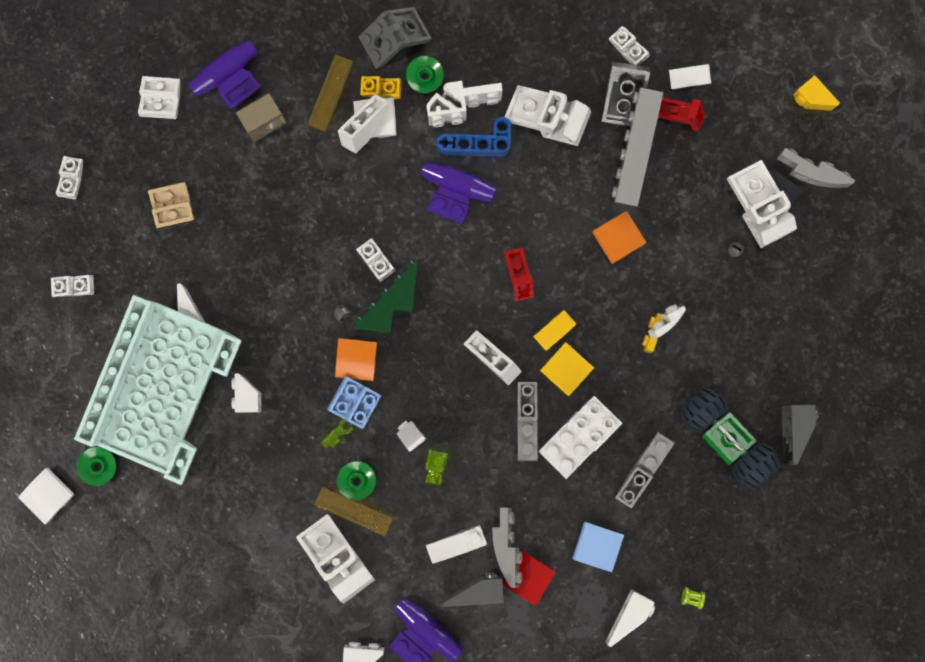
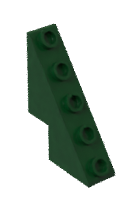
[353,260,418,334]

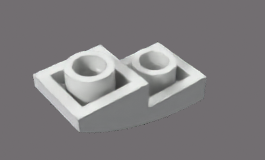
[609,26,649,66]
[669,64,712,90]
[56,156,83,199]
[356,238,395,282]
[51,275,94,297]
[648,304,686,338]

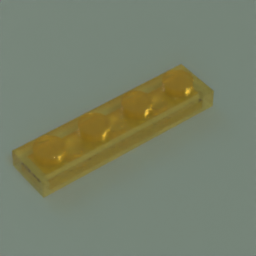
[308,55,353,132]
[314,487,393,536]

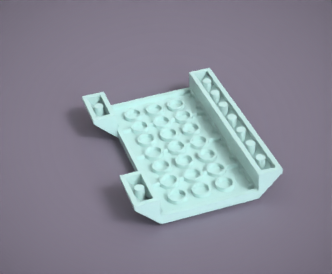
[74,295,242,485]

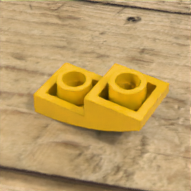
[360,76,402,99]
[533,310,577,350]

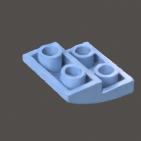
[327,376,381,429]
[572,522,624,572]

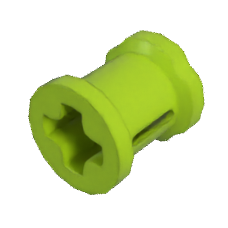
[681,587,705,609]

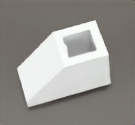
[232,374,261,413]
[343,642,385,662]

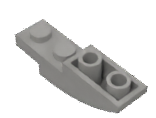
[777,148,855,188]
[517,382,538,461]
[615,432,675,509]
[492,508,522,588]

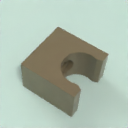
[236,94,286,142]

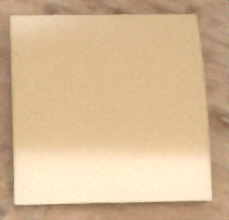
[148,182,194,228]

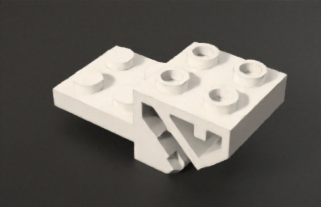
[427,81,502,127]
[505,85,591,146]
[727,160,797,248]
[538,396,622,479]
[296,514,375,604]

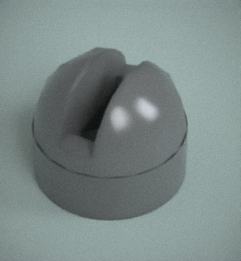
[728,241,744,257]
[334,305,351,322]

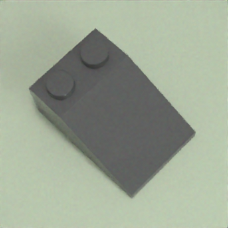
[602,61,650,126]
[782,405,818,465]
[444,571,504,607]

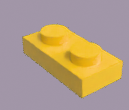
[642,313,663,353]

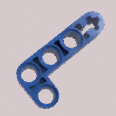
[436,117,511,157]

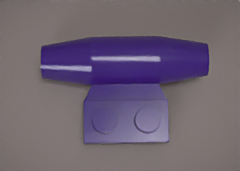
[188,40,261,110]
[421,161,497,224]
[389,598,463,662]

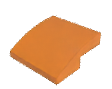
[592,211,646,264]
[335,338,377,381]

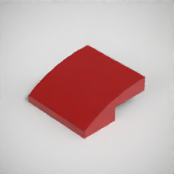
[502,550,556,606]

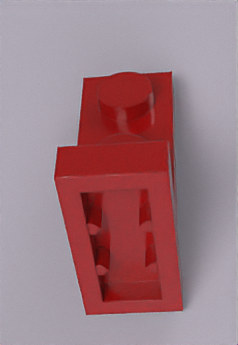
[658,97,705,131]
[504,248,534,302]

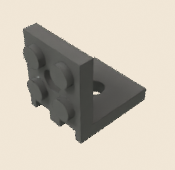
[359,7,432,69]

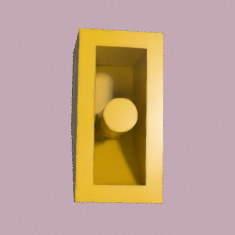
[793,75,840,111]

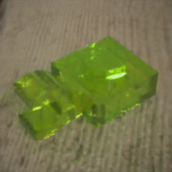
[321,419,353,449]
[425,450,448,485]

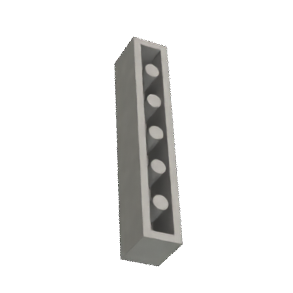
[612,88,663,207]

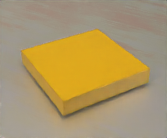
[540,342,594,396]

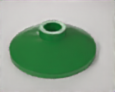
[406,56,444,94]
[77,447,116,486]
[337,461,376,500]

